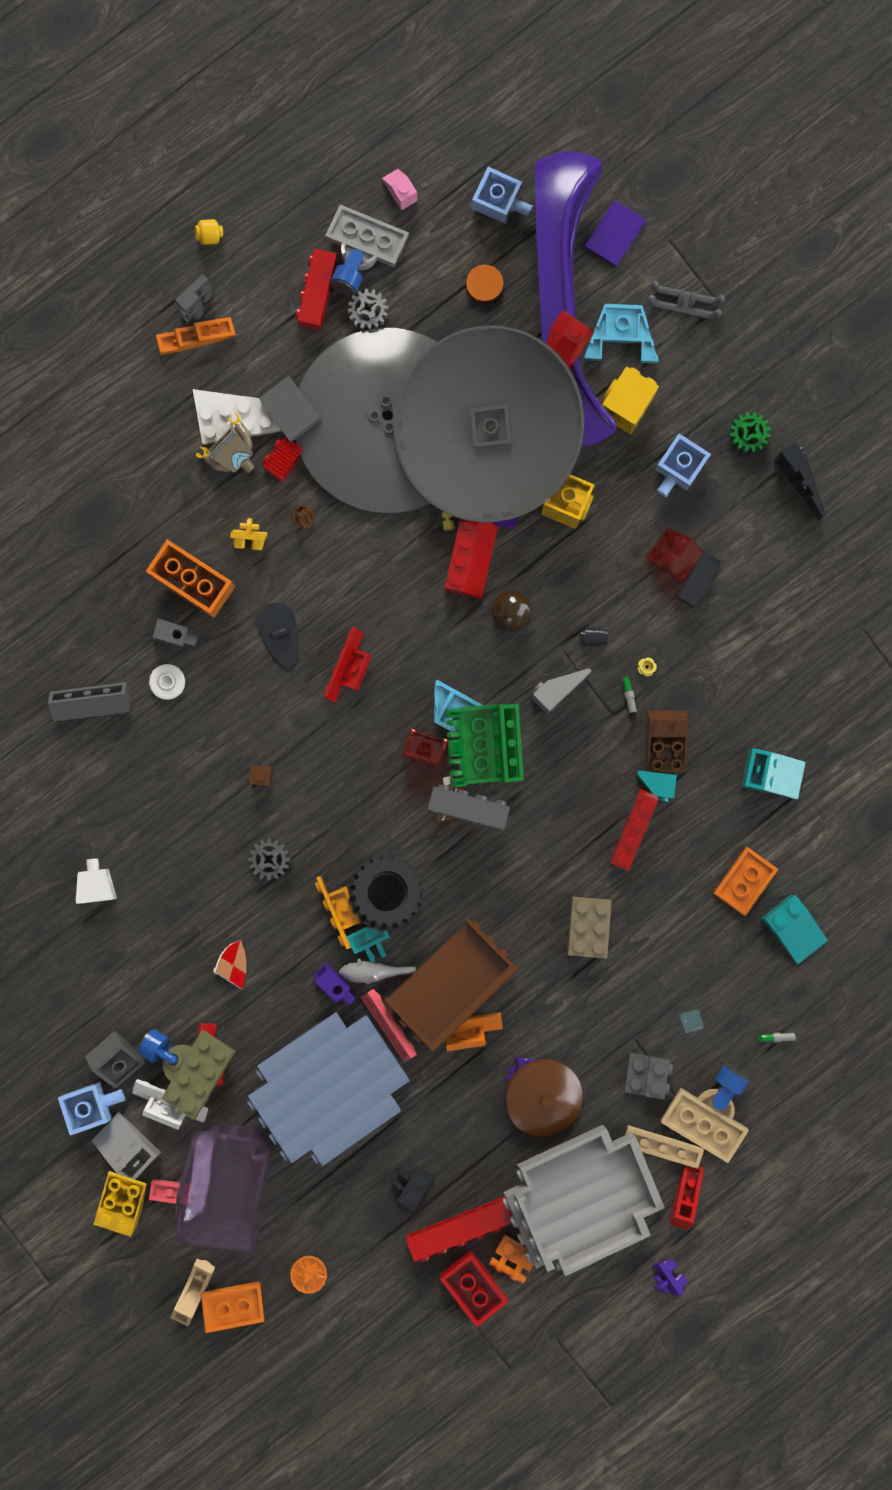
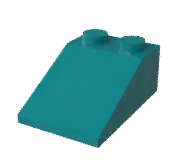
[761,895,828,964]

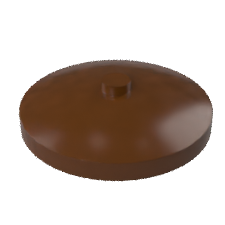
[505,1059,583,1137]

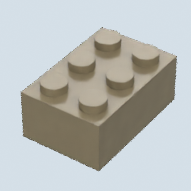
[567,896,612,958]

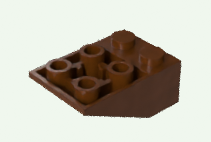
[646,711,689,772]

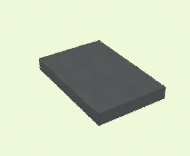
[259,376,321,442]

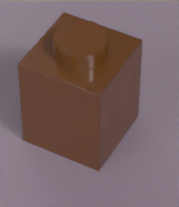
[249,765,273,787]

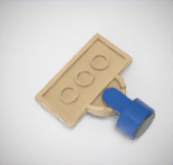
[660,1064,750,1163]

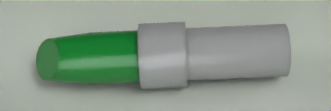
[623,676,637,713]
[757,1033,796,1043]

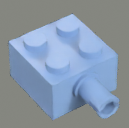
[472,167,533,224]
[655,434,711,497]
[58,1082,125,1135]

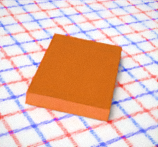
[713,847,779,916]
[200,1281,265,1333]

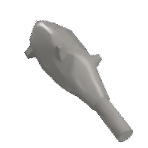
[339,959,416,984]

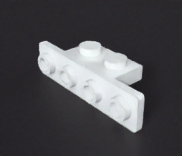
[132,1079,208,1130]

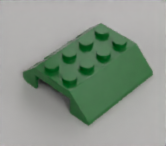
[445,704,524,787]

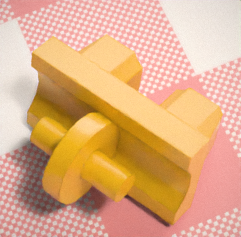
[230,518,267,550]

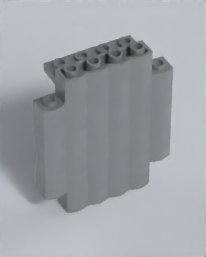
[502,1125,665,1276]

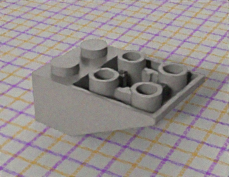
[92,1112,161,1180]

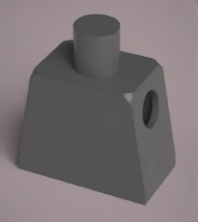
[153,619,198,648]

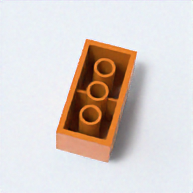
[145,539,235,618]

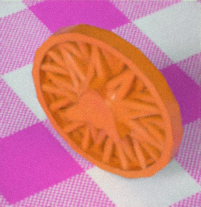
[290,1256,327,1294]

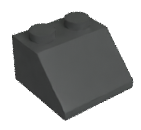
[85,1031,145,1089]

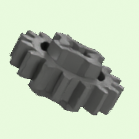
[248,838,291,880]

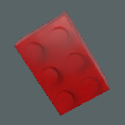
[440,1250,508,1327]

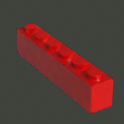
[406,1196,513,1262]

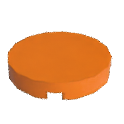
[466,264,504,303]

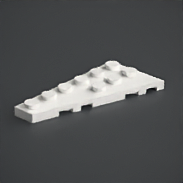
[193,389,282,446]

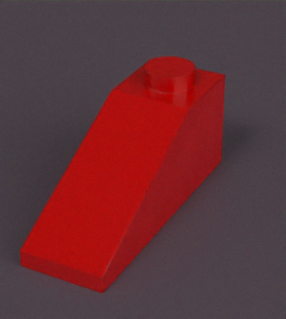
[669,1165,704,1230]

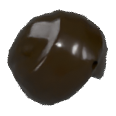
[492,591,532,632]

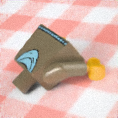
[196,413,255,473]

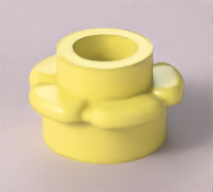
[638,658,657,676]

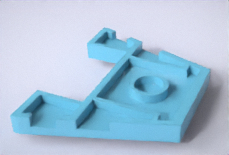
[584,304,658,364]

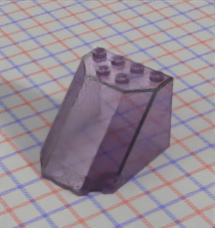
[176,1122,271,1253]

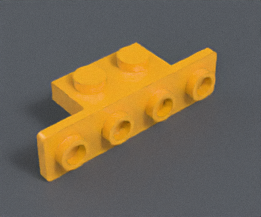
[315,876,360,949]

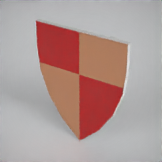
[214,940,246,989]

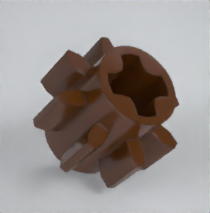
[291,505,316,529]

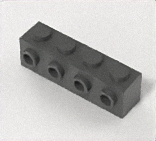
[48,682,131,721]

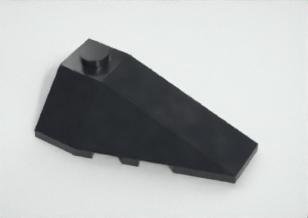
[774,443,826,521]

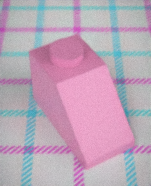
[382,169,417,210]

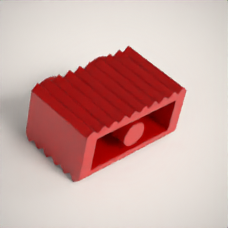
[262,436,303,483]

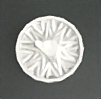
[149,664,185,700]

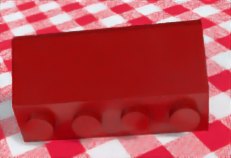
[445,518,498,600]

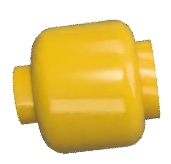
[195,219,223,245]

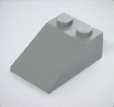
[532,668,591,714]

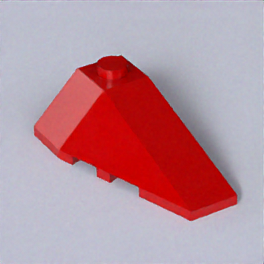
[547,310,594,369]

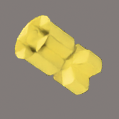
[442,512,455,531]

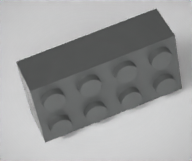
[427,784,510,831]

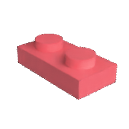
[149,1179,192,1205]

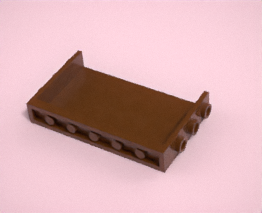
[385,919,518,1053]

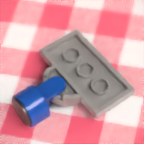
[325,205,409,296]

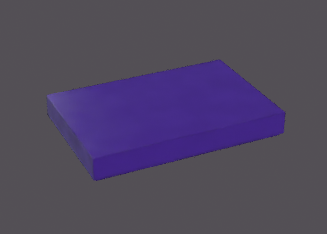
[585,200,646,268]

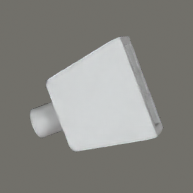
[76,858,117,904]

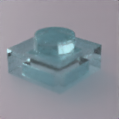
[679,1009,704,1033]

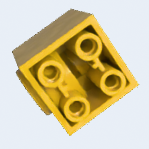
[602,366,659,434]
[541,474,595,529]

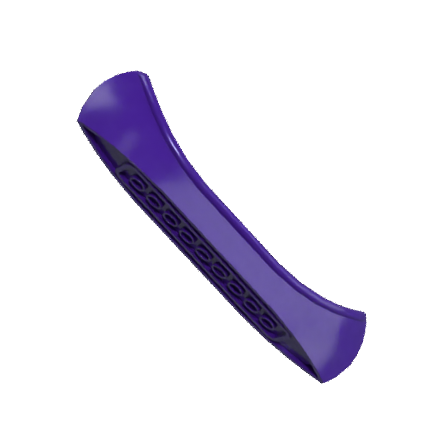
[535,151,617,447]

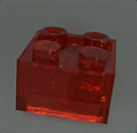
[645,528,704,581]

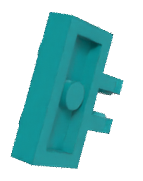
[347,927,390,962]

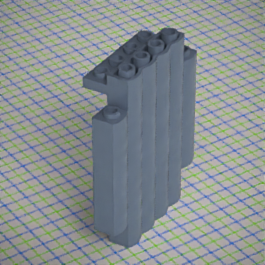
[247,1012,410,1166]

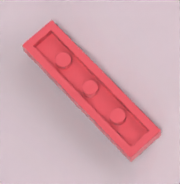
[360,989,417,1062]

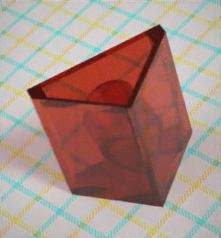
[402,729,447,768]

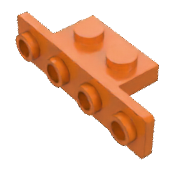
[446,1012,503,1051]

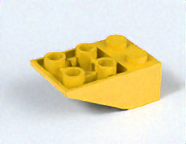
[93,1171,147,1237]

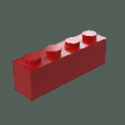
[295,249,338,331]
[611,789,658,871]

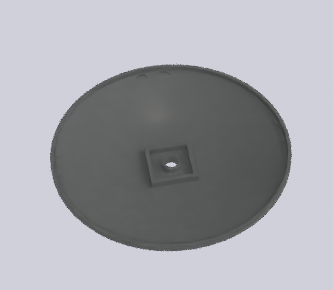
[394,325,584,522]
[295,328,437,514]

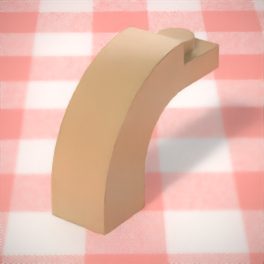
[171,1259,215,1326]

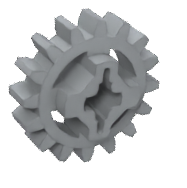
[348,289,389,331]

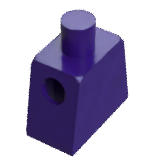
[313,962,355,1006]

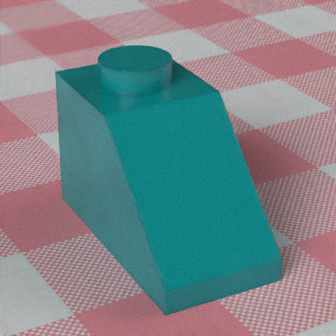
[636,771,677,802]

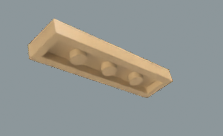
[625,1125,704,1169]

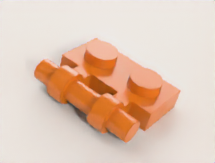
[489,1234,534,1284]

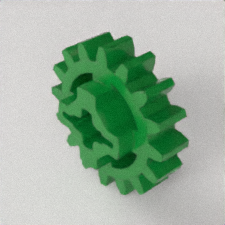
[729,412,771,454]

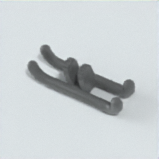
[648,281,725,319]

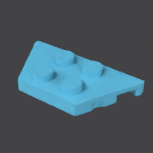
[433,680,482,731]

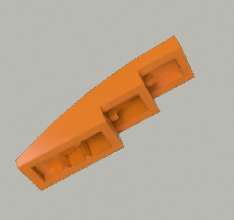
[155,317,236,355]

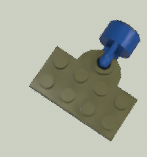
[138,1029,236,1120]

